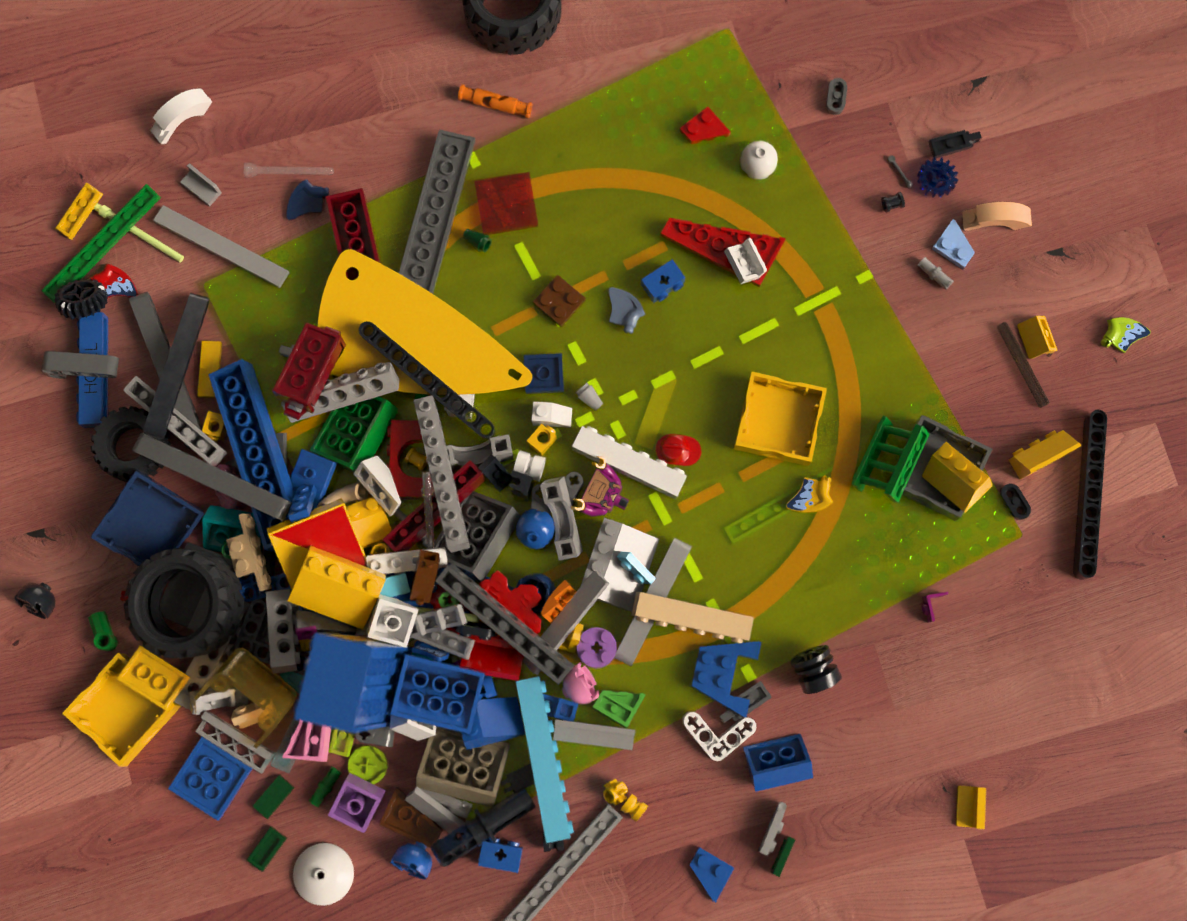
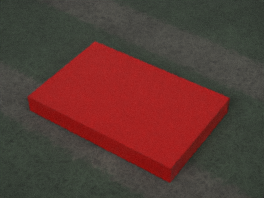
[460,642,524,681]

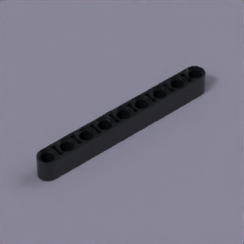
[143,293,210,439]
[359,321,496,440]
[1073,409,1107,580]

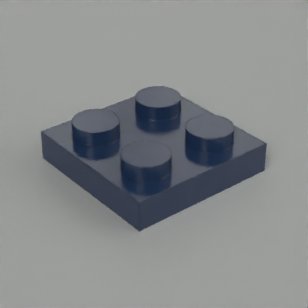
[524,353,564,394]

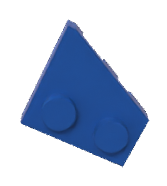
[689,847,734,903]

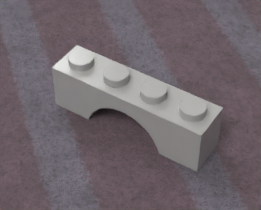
[446,435,514,471]
[540,476,583,560]

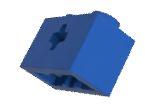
[641,259,685,303]
[478,838,523,873]

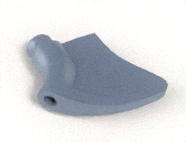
[609,287,645,334]

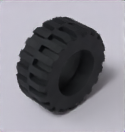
[90,406,171,482]

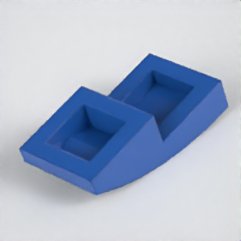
[543,694,578,722]

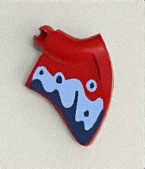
[88,264,138,298]

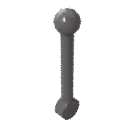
[888,155,912,188]

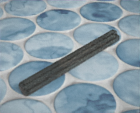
[997,322,1049,408]

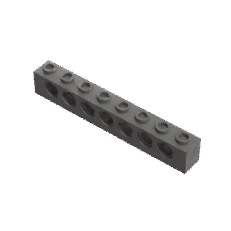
[435,564,574,685]

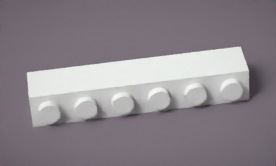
[572,426,687,499]

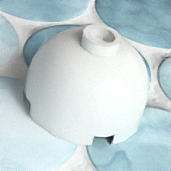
[740,140,778,179]

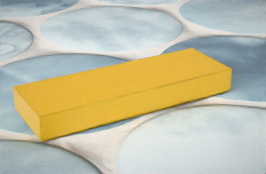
[56,182,103,240]
[197,341,222,398]

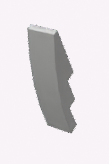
[410,604,467,638]

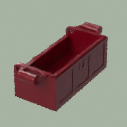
[272,322,346,420]

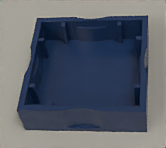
[91,469,204,566]

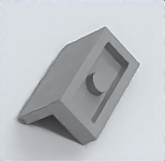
[181,163,222,206]

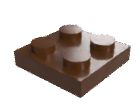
[533,275,586,327]

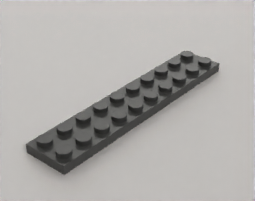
[399,129,475,294]

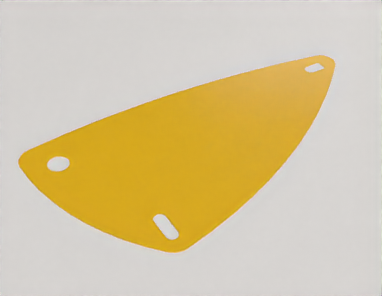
[318,249,532,395]

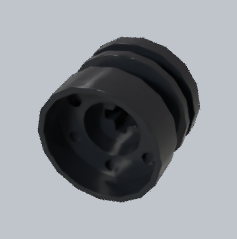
[790,645,842,694]

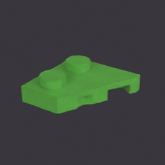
[592,690,645,728]

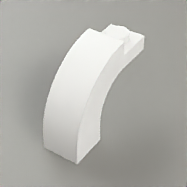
[150,89,212,144]

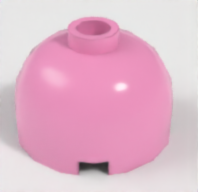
[562,663,599,704]

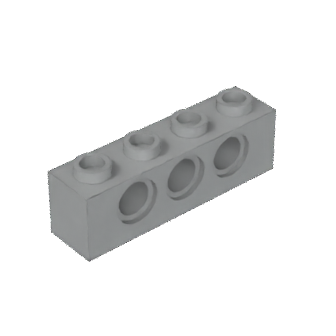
[266,589,301,674]

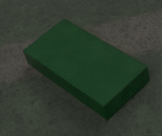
[253,775,295,819]
[246,826,287,872]
[770,836,796,877]

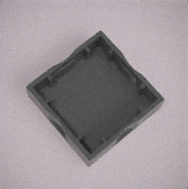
[887,415,993,521]

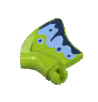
[1101,317,1151,353]

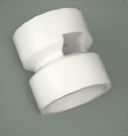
[514,450,546,482]

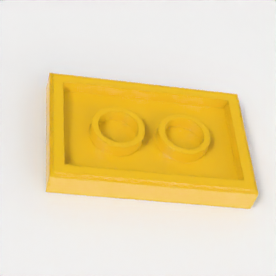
[116,645,190,711]

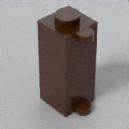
[410,550,440,605]

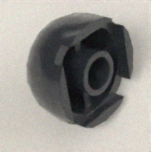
[13,583,56,619]

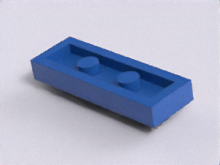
[288,484,317,523]

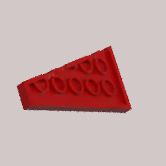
[660,218,786,287]

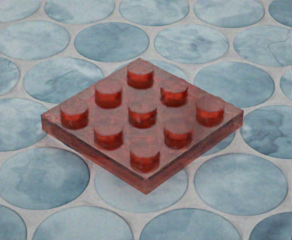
[474,172,539,235]

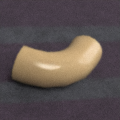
[317,482,369,508]

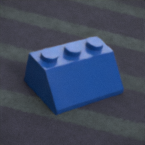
[743,733,813,792]

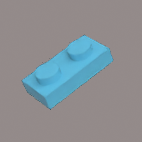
[617,551,656,584]

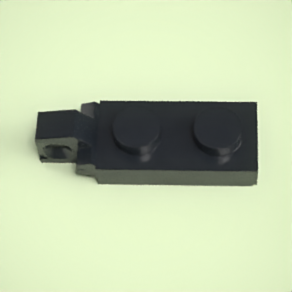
[928,130,982,159]

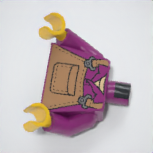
[571,456,629,517]

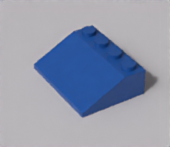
[390,653,485,734]

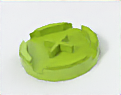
[348,745,388,784]

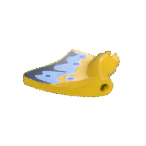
[786,476,833,513]

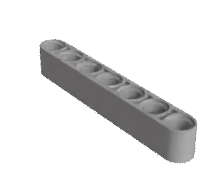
[614,538,692,666]

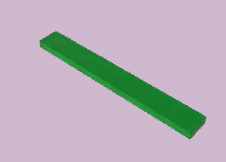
[41,184,161,303]

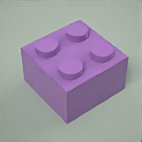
[328,773,386,833]

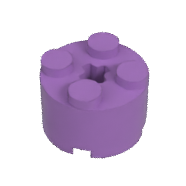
[577,627,617,669]

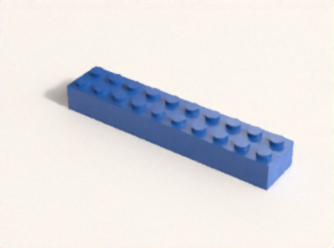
[209,359,295,553]

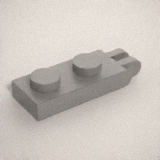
[758,802,787,856]

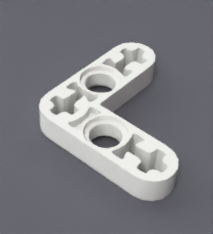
[682,711,757,761]

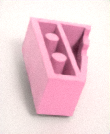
[282,720,331,762]

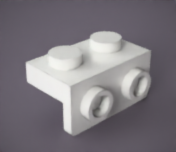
[724,238,767,284]

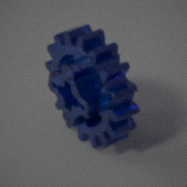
[917,157,958,198]

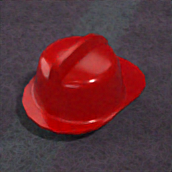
[655,434,702,466]

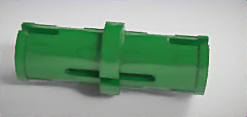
[309,766,342,807]

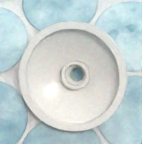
[293,843,354,905]

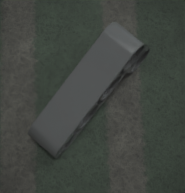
[41,351,119,379]

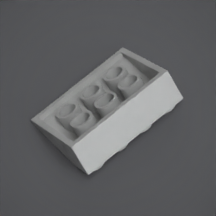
[581,518,659,612]

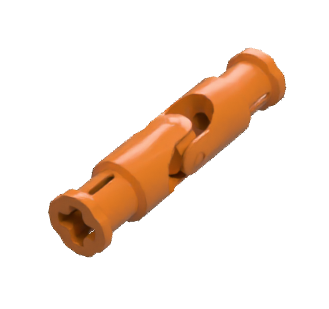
[458,84,533,119]

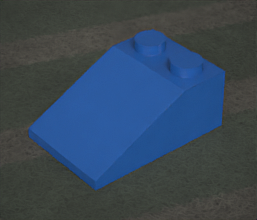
[462,697,526,750]

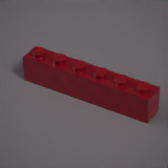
[383,460,486,552]

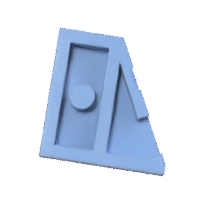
[932,219,975,269]

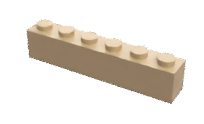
[631,592,754,643]

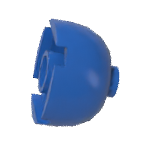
[516,509,555,549]
[391,842,432,880]

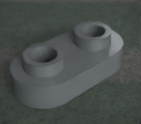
[826,78,847,115]

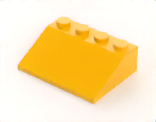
[288,545,386,630]

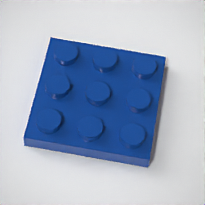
[168,737,253,821]

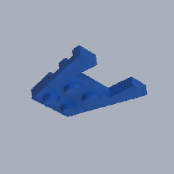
[691,641,761,718]

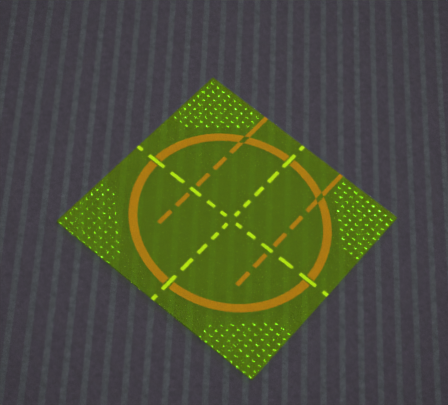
[204,28,1022,821]

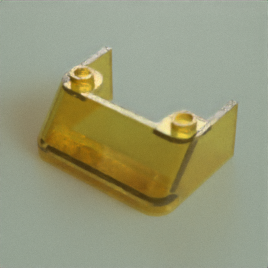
[194,648,297,749]

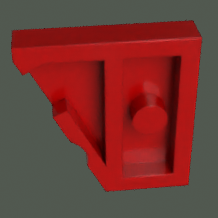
[679,106,731,144]

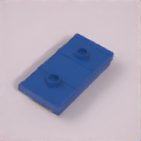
[290,449,337,511]

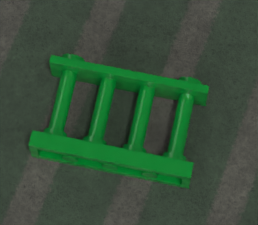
[851,416,930,503]

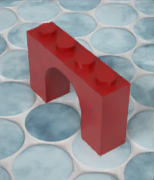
[386,420,435,500]

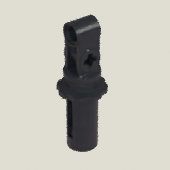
[431,787,536,867]

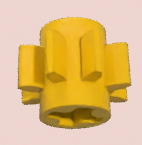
[603,779,628,806]

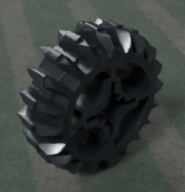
[54,278,108,320]

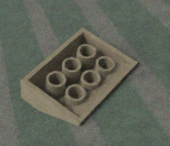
[416,726,510,807]

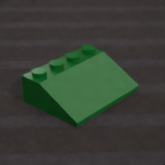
[310,396,399,473]

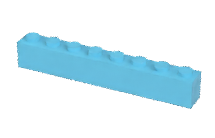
[516,677,574,843]

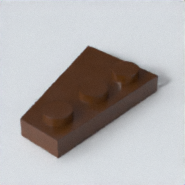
[379,787,443,848]

